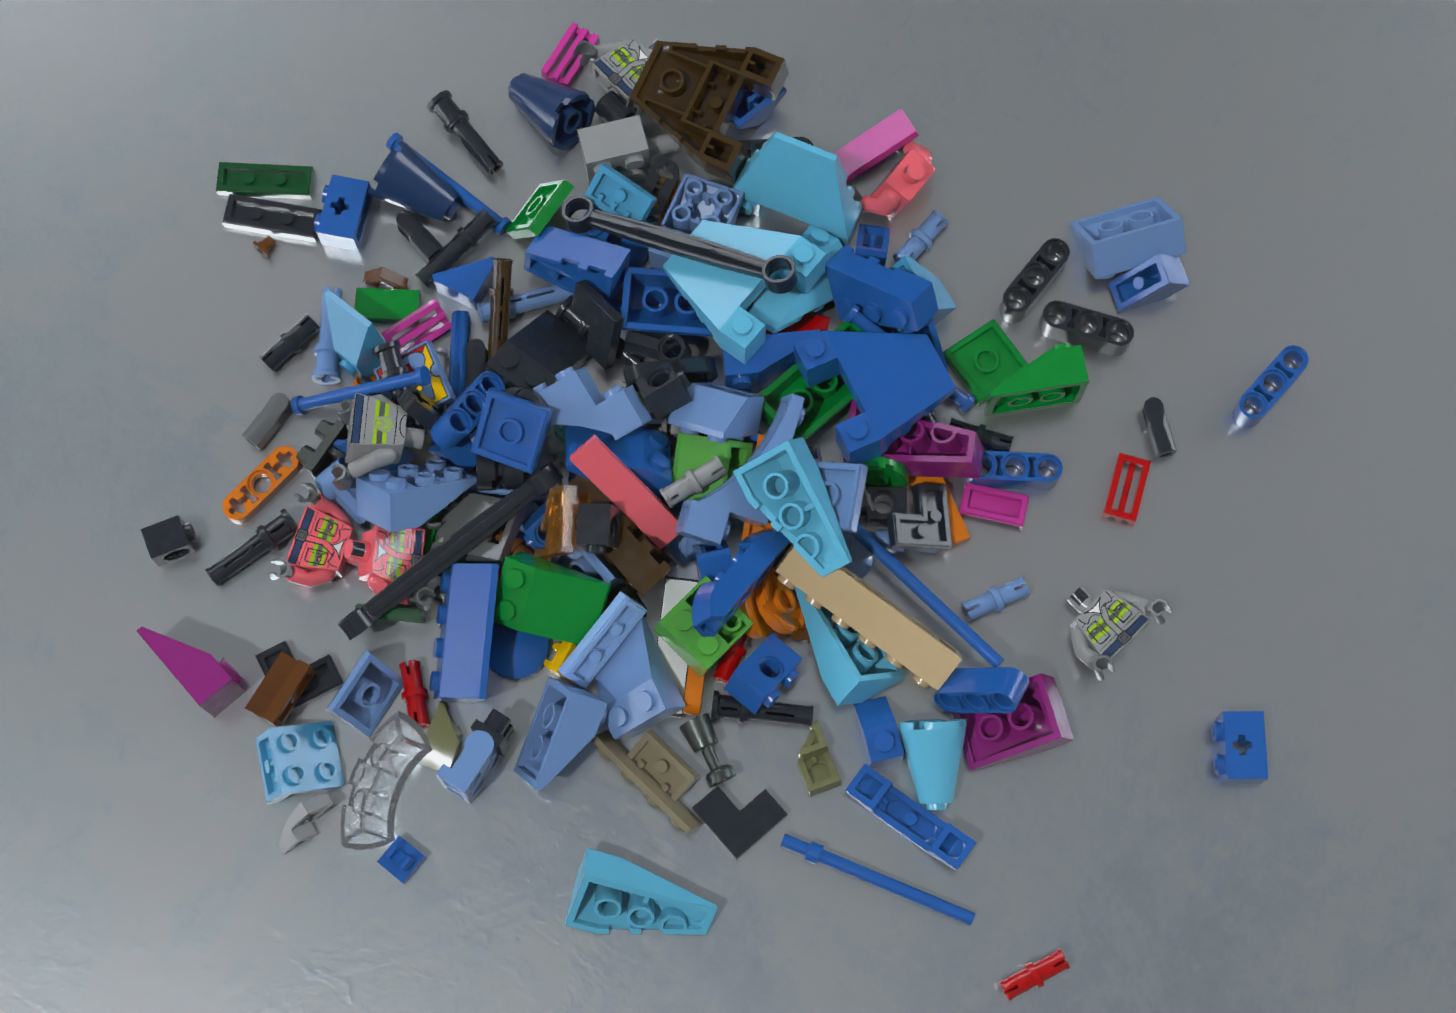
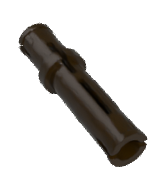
[487,258,514,356]

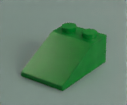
[984,343,1089,417]
[493,551,611,645]

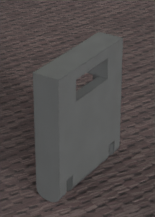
[430,492,527,567]

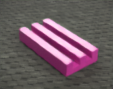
[541,22,600,87]
[381,298,451,355]

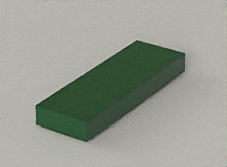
[216,162,315,200]

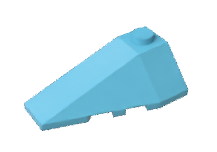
[748,224,843,334]
[733,437,853,577]
[795,587,906,706]
[565,848,717,935]

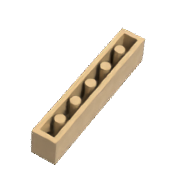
[775,544,962,691]

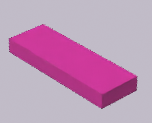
[832,109,919,183]

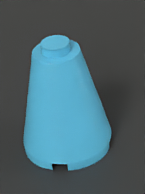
[898,719,967,810]

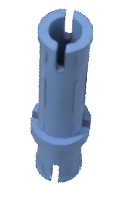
[476,285,573,324]

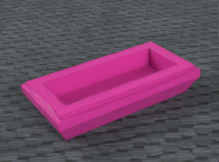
[959,482,1029,527]

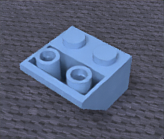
[668,382,764,443]

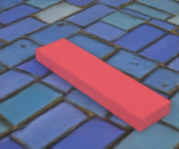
[570,434,679,550]

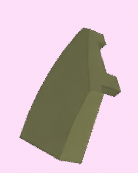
[417,700,462,771]
[797,721,841,797]

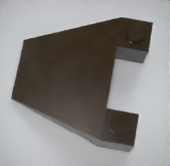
[630,41,789,184]

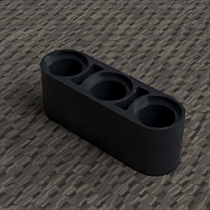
[999,238,1070,323]
[1039,300,1134,356]

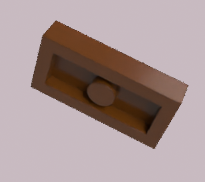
[245,651,316,727]

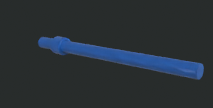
[780,833,975,926]

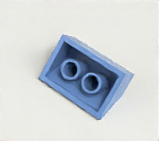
[1070,196,1186,279]

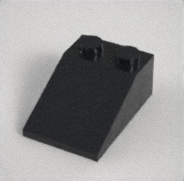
[486,310,591,389]

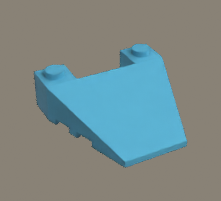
[733,131,862,246]
[663,220,826,365]

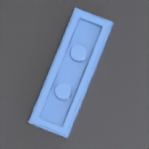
[558,591,647,689]

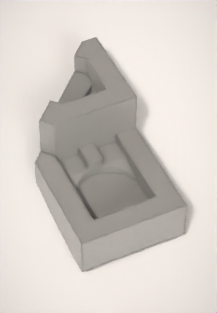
[279,793,333,855]

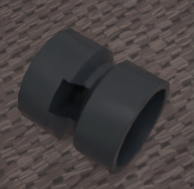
[476,454,524,491]

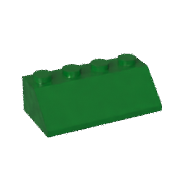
[759,321,864,441]

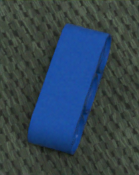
[1232,345,1309,428]
[431,371,505,449]
[965,450,1063,491]
[934,667,1030,713]

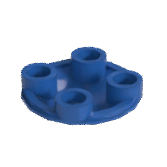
[489,622,549,679]

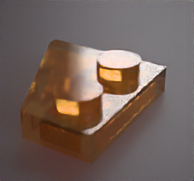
[534,485,579,559]

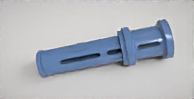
[311,287,343,385]

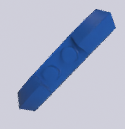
[692,528,790,637]

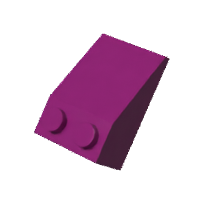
[136,626,246,718]
[952,673,1075,771]

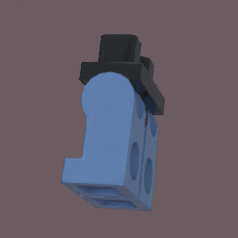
[436,708,513,804]

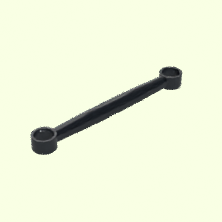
[562,196,798,294]
[337,461,564,640]

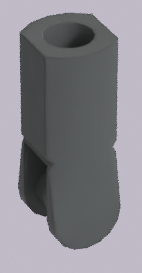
[242,393,293,450]

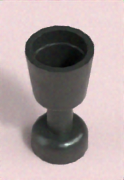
[679,713,736,788]

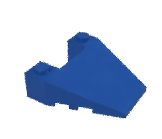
[793,331,956,464]

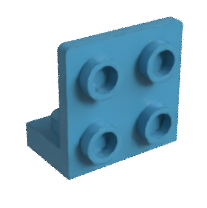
[583,163,658,225]
[255,721,344,804]

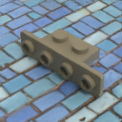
[592,729,703,834]

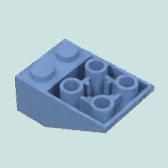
[648,173,744,270]
[356,459,477,532]

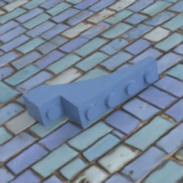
[468,366,652,443]
[674,394,805,545]

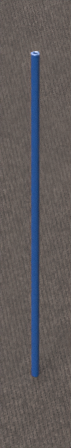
[612,299,1005,667]

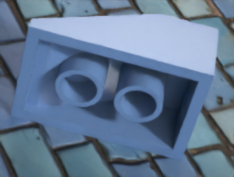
[595,617,686,740]
[514,677,608,791]

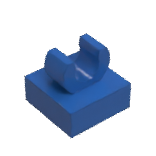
[377,836,426,885]

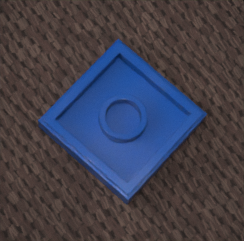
[471,388,553,474]

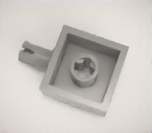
[577,115,679,185]

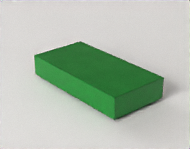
[354,288,421,324]

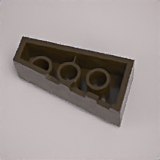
[555,475,677,597]

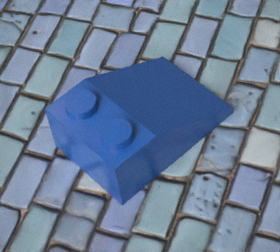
[722,329,820,394]
[565,425,672,498]

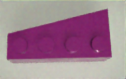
[843,400,984,478]

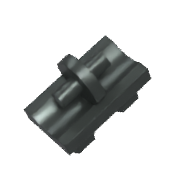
[296,420,348,479]

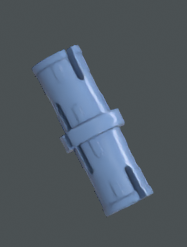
[893,210,948,261]
[961,576,1030,622]

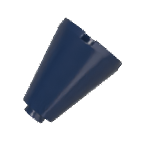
[508,73,595,150]
[368,140,460,222]

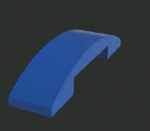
[845,764,977,871]

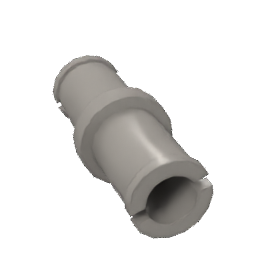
[659,456,727,508]

